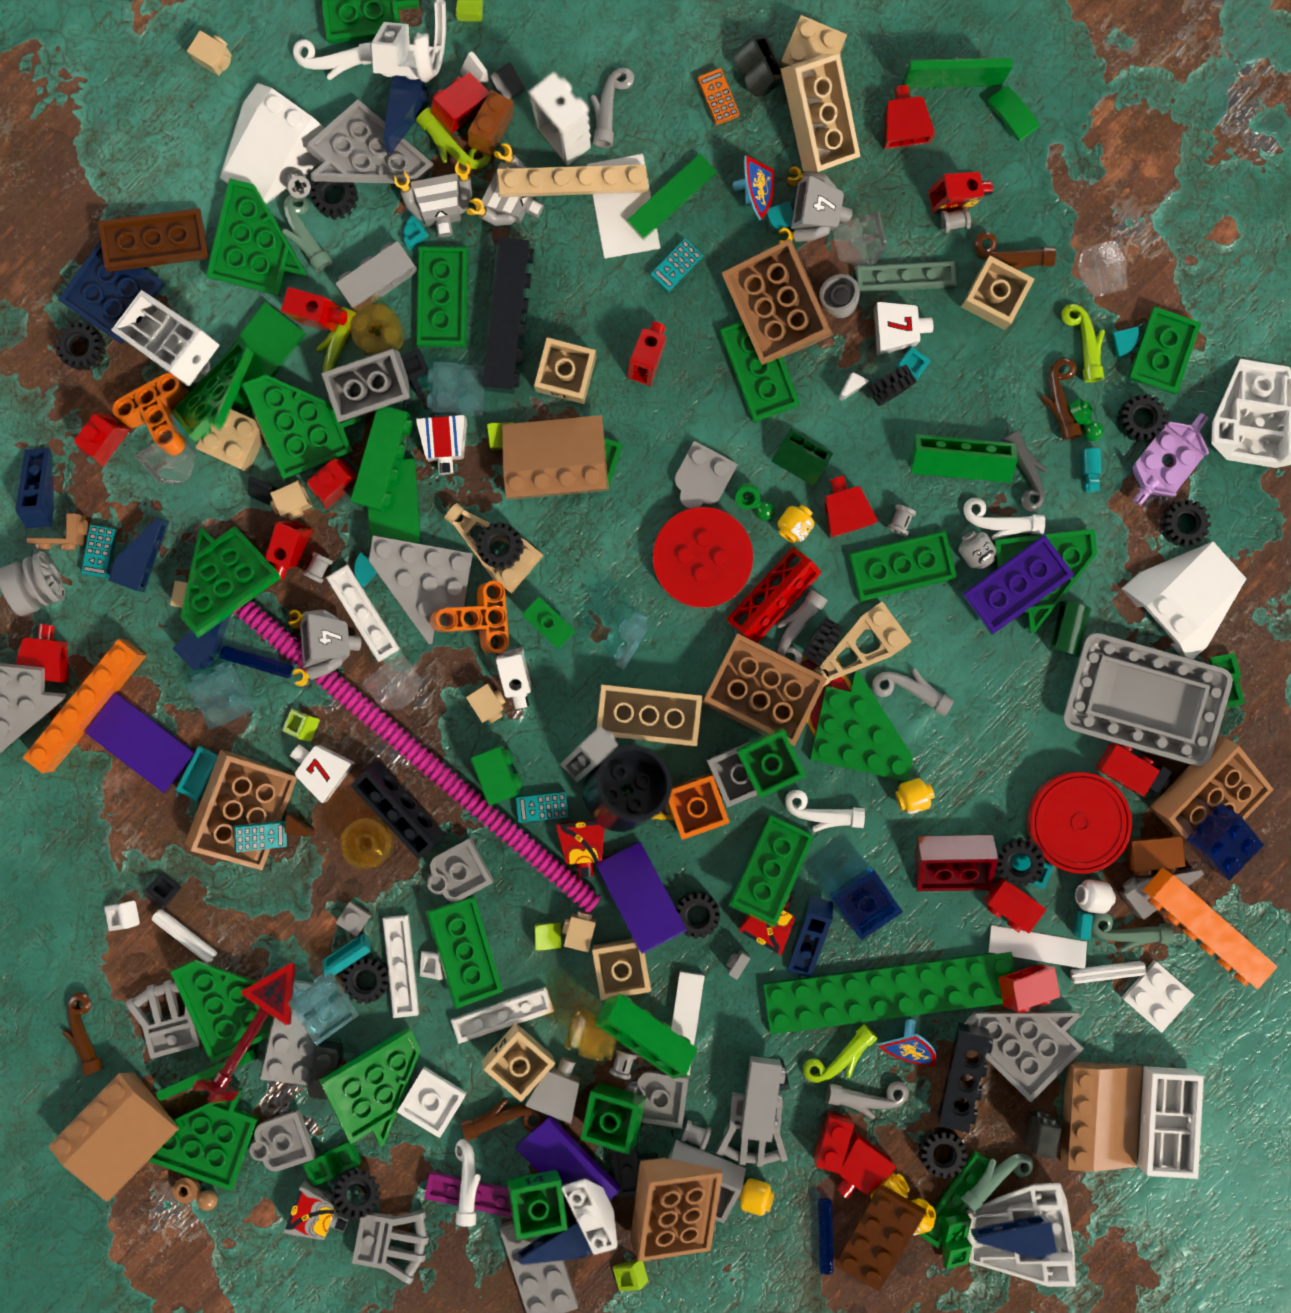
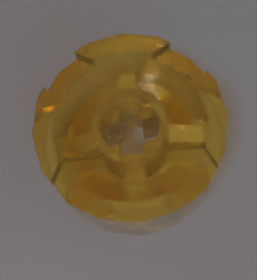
[351,304,405,357]
[341,816,396,869]
[564,1009,617,1061]

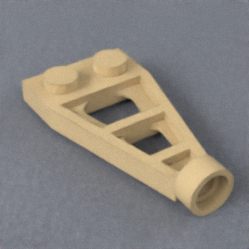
[444,503,544,594]
[812,601,912,686]

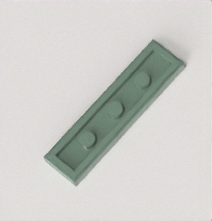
[855,261,957,293]

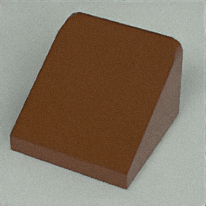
[284,813,315,837]

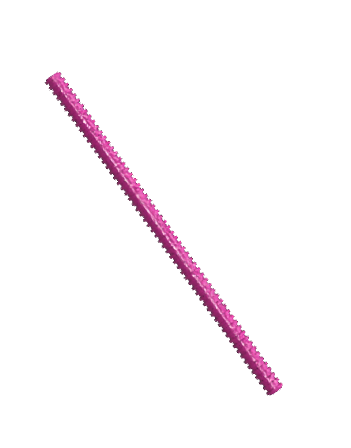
[233,601,601,913]

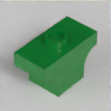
[522,597,576,650]

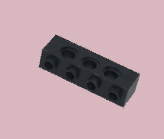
[350,761,446,860]
[938,1022,993,1133]

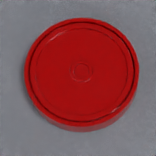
[653,507,753,608]
[1026,771,1132,874]

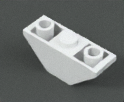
[562,1179,618,1255]

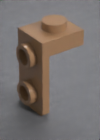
[27,514,88,550]

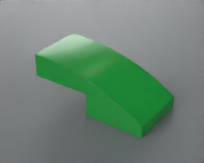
[987,85,1039,142]
[1209,653,1245,708]
[303,1141,363,1187]
[942,1213,972,1269]

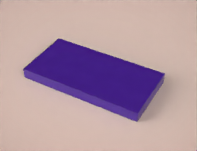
[962,535,1074,635]
[84,692,195,793]
[596,841,687,955]
[515,1116,621,1202]

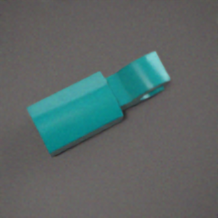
[1082,448,1101,493]

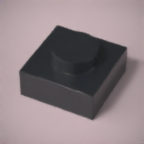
[1149,765,1171,793]

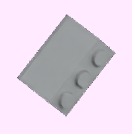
[321,349,410,422]
[667,1140,746,1223]

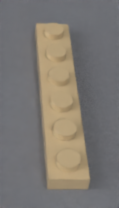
[496,165,648,197]

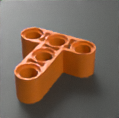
[112,373,188,456]
[430,580,509,654]

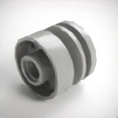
[0,551,65,616]

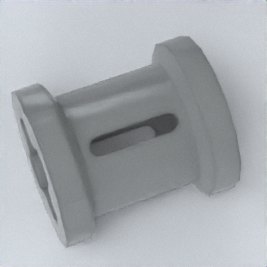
[284,168,311,198]
[941,206,971,233]
[886,504,916,536]
[302,551,333,583]
[609,1047,638,1080]
[680,1119,711,1150]

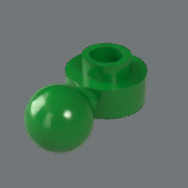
[1069,398,1103,441]
[735,483,775,521]

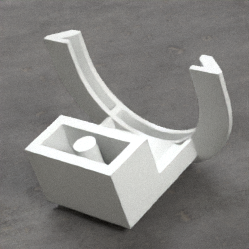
[371,0,446,82]

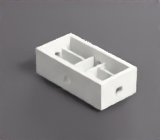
[530,73,591,166]
[112,290,219,386]
[1138,1066,1204,1179]

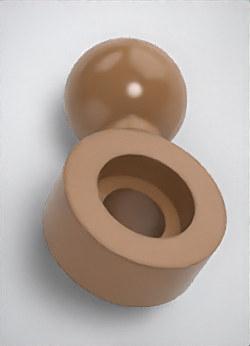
[173,1176,218,1211]

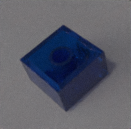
[1186,804,1264,881]
[829,867,903,940]

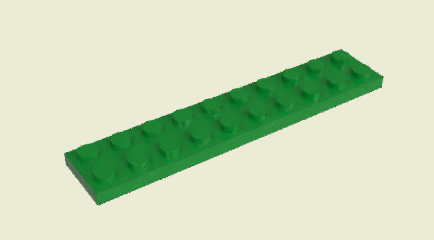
[763,952,1015,1035]

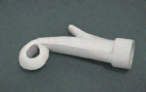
[293,39,373,80]
[963,497,1045,541]
[785,790,865,832]
[455,1138,481,1226]

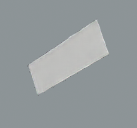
[989,925,1087,969]

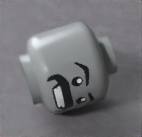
[959,531,997,569]

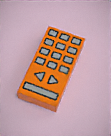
[698,68,740,126]

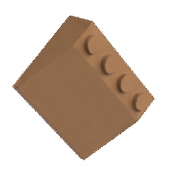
[722,239,834,365]
[502,415,609,500]
[702,633,827,747]
[1150,735,1274,861]
[185,749,297,870]
[1060,1061,1142,1172]
[48,1072,179,1202]
[630,1158,723,1262]

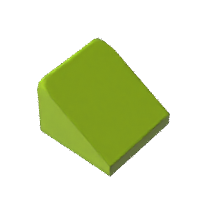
[456,0,483,22]
[487,422,513,451]
[282,708,320,742]
[535,922,561,951]
[612,1259,648,1291]

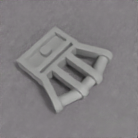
[126,980,202,1059]
[715,1093,788,1167]
[352,1210,429,1284]

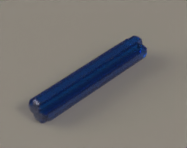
[220,646,294,678]
[818,1198,834,1275]

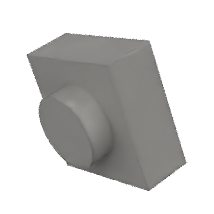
[336,901,372,937]
[726,949,751,980]

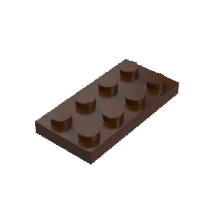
[98,208,209,272]
[834,1184,926,1291]

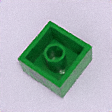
[736,728,807,799]
[471,745,524,806]
[580,1082,647,1154]
[507,1169,568,1240]

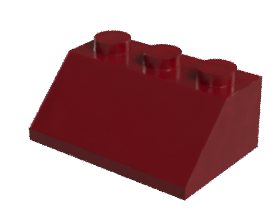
[915,835,998,892]

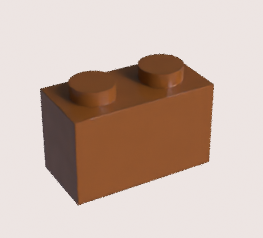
[468,90,513,156]
[1125,834,1186,876]

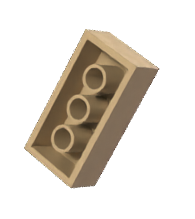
[781,53,860,172]
[597,685,702,746]

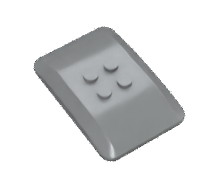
[1063,633,1233,766]

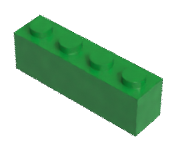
[351,406,413,512]
[910,434,1018,483]
[595,994,698,1079]

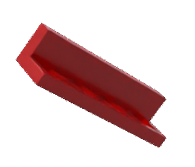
[726,547,822,643]

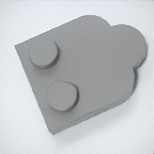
[675,441,738,509]
[427,837,494,902]
[625,1070,689,1129]
[249,1109,316,1171]

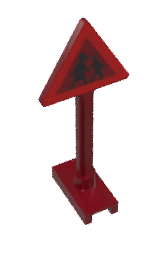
[192,963,295,1103]

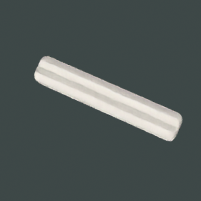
[152,909,217,963]
[1070,961,1146,984]

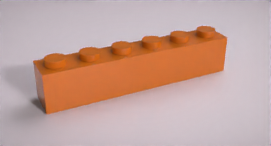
[23,639,147,774]
[1142,868,1277,990]

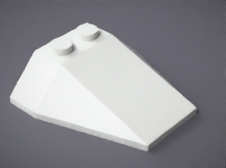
[220,83,324,204]
[1212,359,1291,468]
[1121,542,1246,660]
[963,1183,1076,1287]

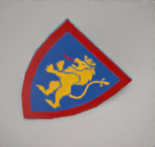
[733,156,774,220]
[877,1019,936,1067]

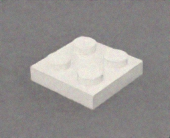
[1121,960,1194,1033]
[397,1067,467,1138]

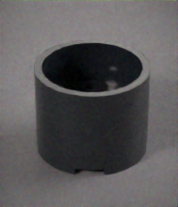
[582,745,672,832]

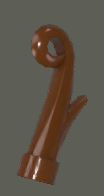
[974,232,1056,270]
[1040,358,1082,441]
[62,992,104,1076]
[461,1097,545,1141]

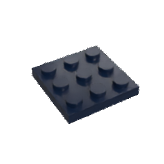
[58,239,165,344]

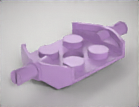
[1132,413,1209,506]

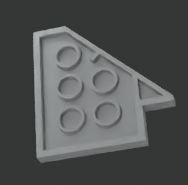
[306,100,433,184]
[368,536,473,644]
[0,663,66,753]
[964,1011,1083,1102]

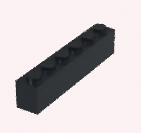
[482,237,535,394]

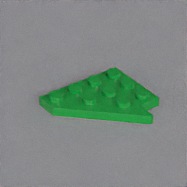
[322,0,420,44]
[206,178,308,297]
[170,340,254,442]
[241,375,362,479]
[180,526,281,638]
[993,529,1097,633]
[809,671,913,782]
[171,959,273,1063]
[319,1027,421,1147]
[148,1087,259,1191]

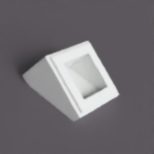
[461,51,489,85]
[839,373,869,401]
[104,901,140,931]
[420,951,445,980]

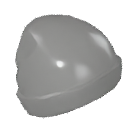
[819,274,860,318]

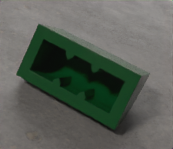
[771,428,833,486]
[1049,601,1091,657]

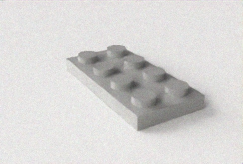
[259,980,333,1085]
[499,1221,578,1313]

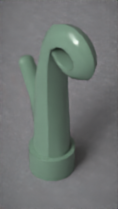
[282,195,332,272]
[1091,913,1174,952]
[960,1153,1033,1214]

